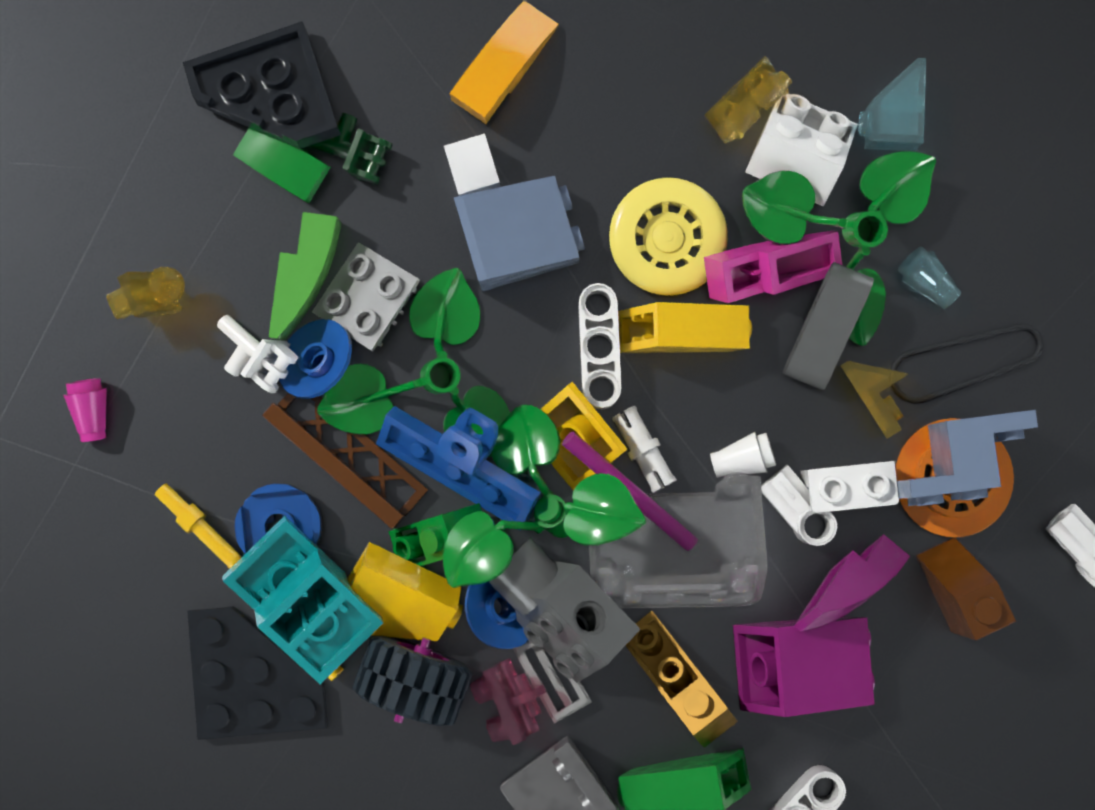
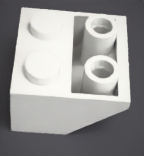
[745,91,858,206]

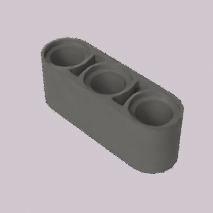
[783,262,874,391]

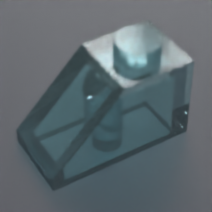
[858,58,926,151]

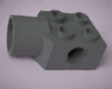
[489,537,640,683]

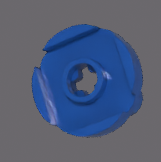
[235,484,323,553]

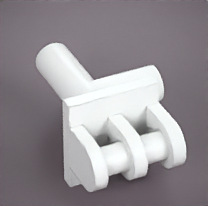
[217,315,298,393]

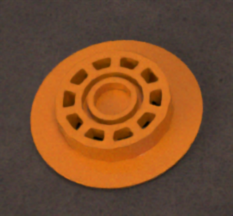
[895,418,1014,537]

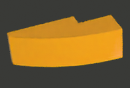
[450,1,559,124]

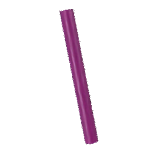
[562,432,698,551]

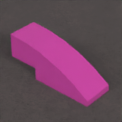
[704,231,842,303]

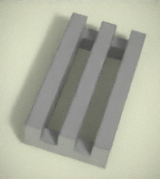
[512,641,592,724]

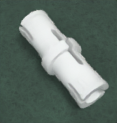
[612,405,677,493]

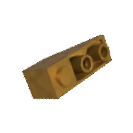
[625,611,738,748]

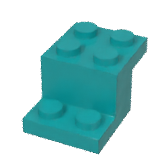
[222,516,384,684]

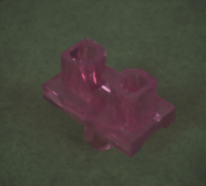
[470,658,547,745]

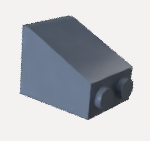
[454,176,585,292]

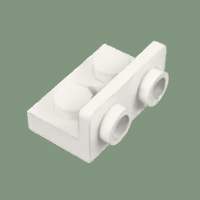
[801,461,899,513]

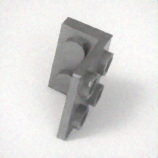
[500,735,619,810]

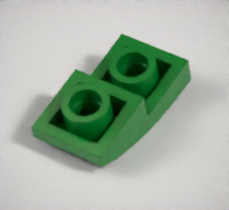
[233,127,331,203]

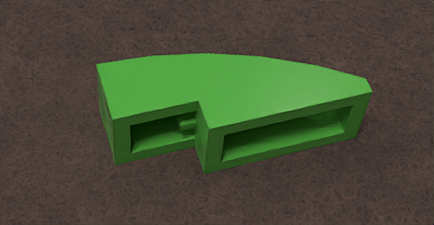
[269,212,342,341]

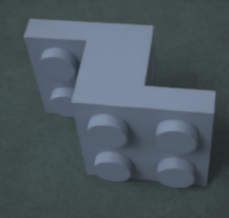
[897,410,1038,506]

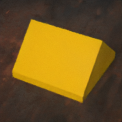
[540,382,627,491]

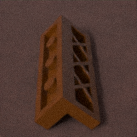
[262,393,429,529]

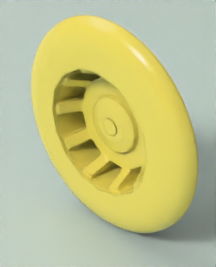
[609,178,728,296]

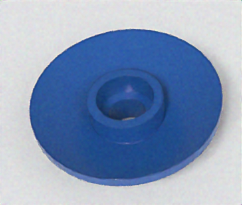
[279,319,352,399]
[465,582,529,649]

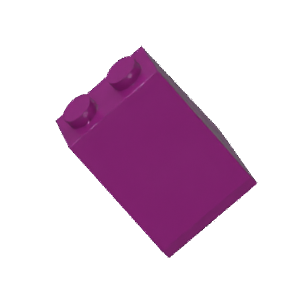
[733,616,875,717]

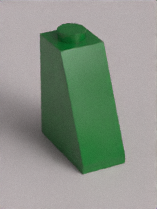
[617,748,751,810]

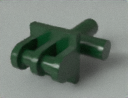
[309,113,393,184]

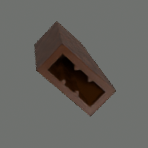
[915,537,1016,641]

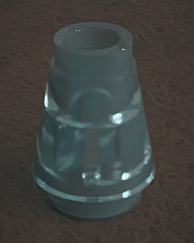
[898,247,961,309]

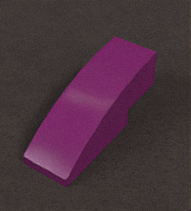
[794,534,910,631]

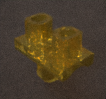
[106,267,185,319]

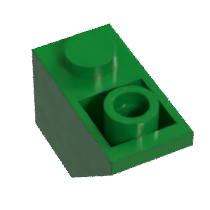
[388,503,482,566]

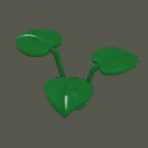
[742,151,936,346]
[317,268,510,457]
[443,405,647,588]

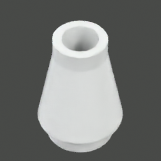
[710,432,776,478]

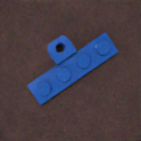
[376,406,541,531]

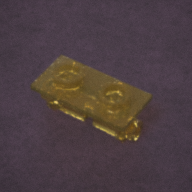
[705,56,792,144]

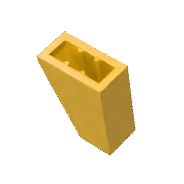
[618,302,752,353]
[348,542,463,641]

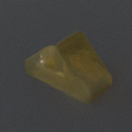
[840,360,908,439]

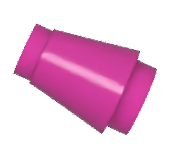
[63,378,107,442]

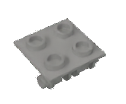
[312,242,420,352]

